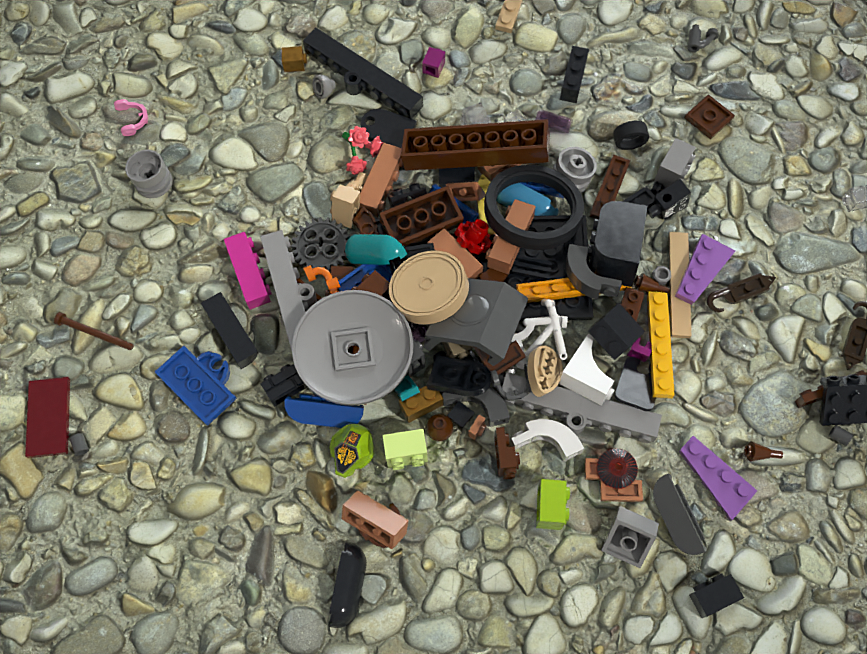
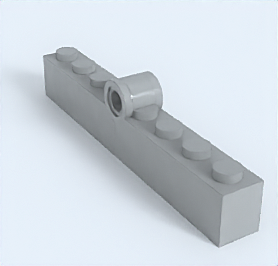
[260,230,317,351]
[500,372,662,443]

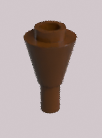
[634,273,670,295]
[744,441,783,462]

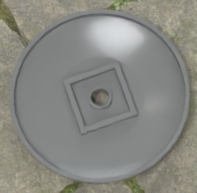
[292,290,413,405]

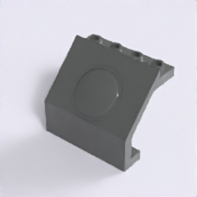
[423,278,528,366]

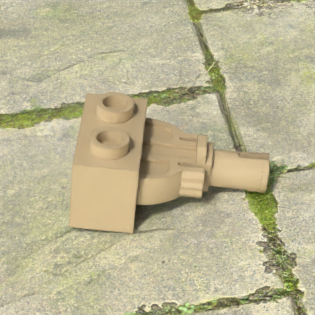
[330,172,368,229]

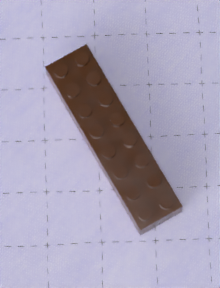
[401,119,550,171]

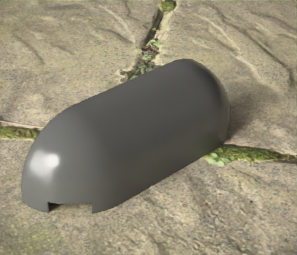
[653,474,707,555]

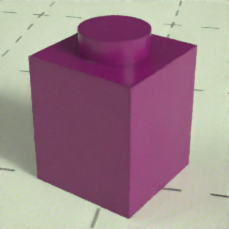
[422,47,445,78]

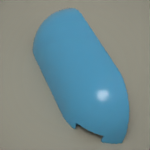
[496,183,559,216]

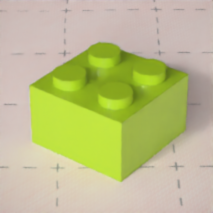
[536,479,570,530]

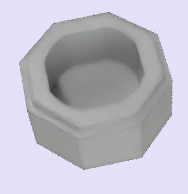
[652,266,671,285]

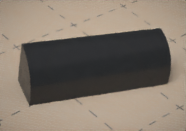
[201,292,258,369]

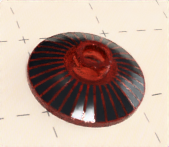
[596,448,638,489]

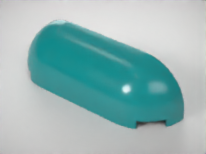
[345,234,407,265]

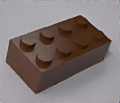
[379,186,464,247]

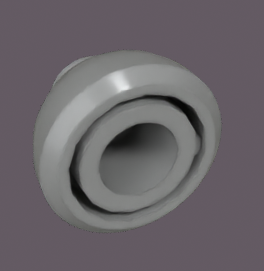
[312,74,336,99]

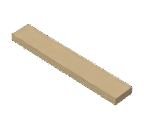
[668,232,692,338]

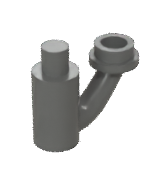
[687,24,719,52]

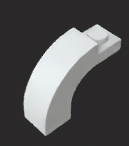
[510,419,584,462]

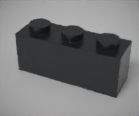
[560,45,589,103]

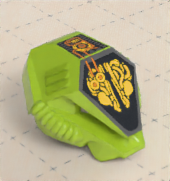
[329,424,374,478]

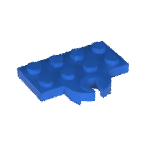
[155,346,237,426]

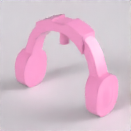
[114,99,148,136]

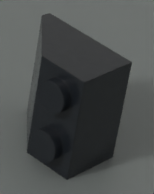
[588,303,645,360]

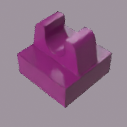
[627,338,652,362]

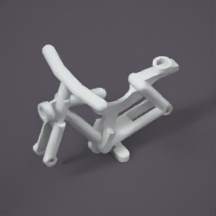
[507,299,568,373]

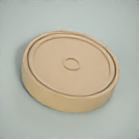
[389,251,469,325]

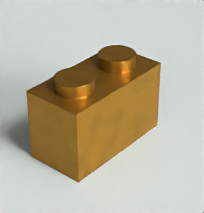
[399,386,443,423]

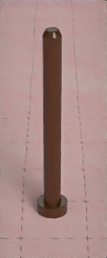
[54,312,134,350]

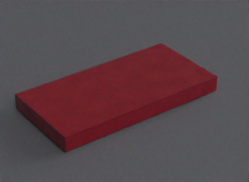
[25,377,70,458]

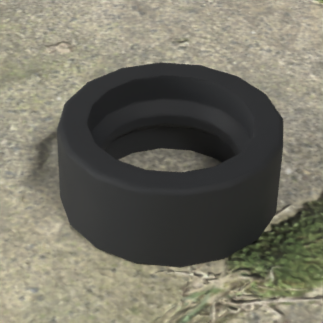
[613,120,649,150]

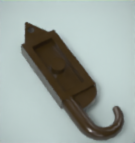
[707,273,776,313]
[841,301,867,370]

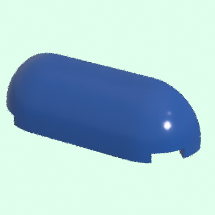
[285,394,364,428]

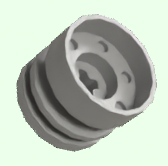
[125,150,173,199]

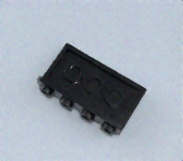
[819,374,867,426]

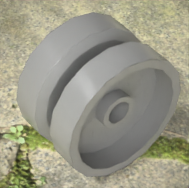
[553,147,597,193]

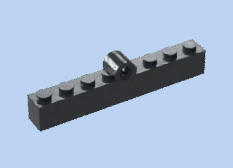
[303,27,423,119]

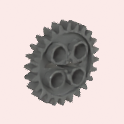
[291,217,350,273]

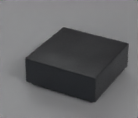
[447,401,475,429]

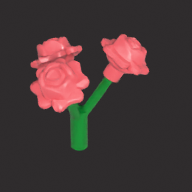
[342,126,383,175]

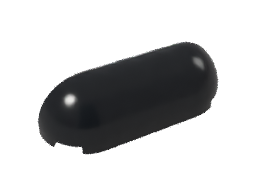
[328,542,367,628]

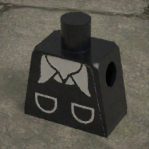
[647,179,691,219]

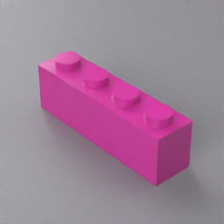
[224,231,272,310]

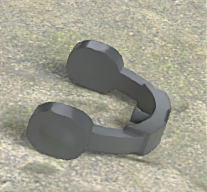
[490,363,531,401]

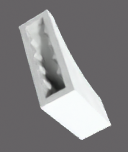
[559,334,614,406]

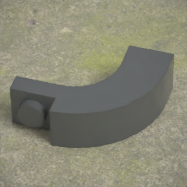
[565,244,622,299]
[442,387,510,427]

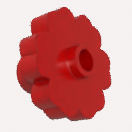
[454,219,492,255]

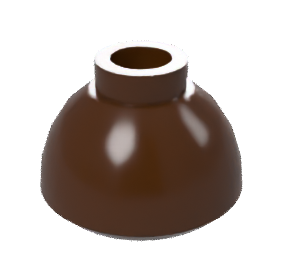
[426,414,453,441]

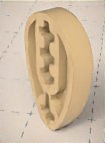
[527,346,563,397]

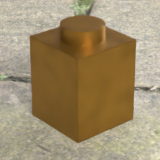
[282,46,308,72]

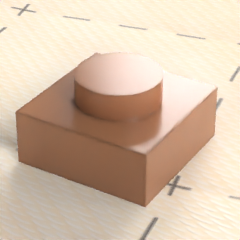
[468,415,487,440]

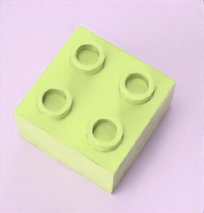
[383,429,428,470]

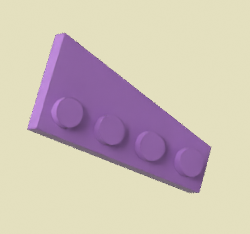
[675,234,736,305]
[679,436,757,521]

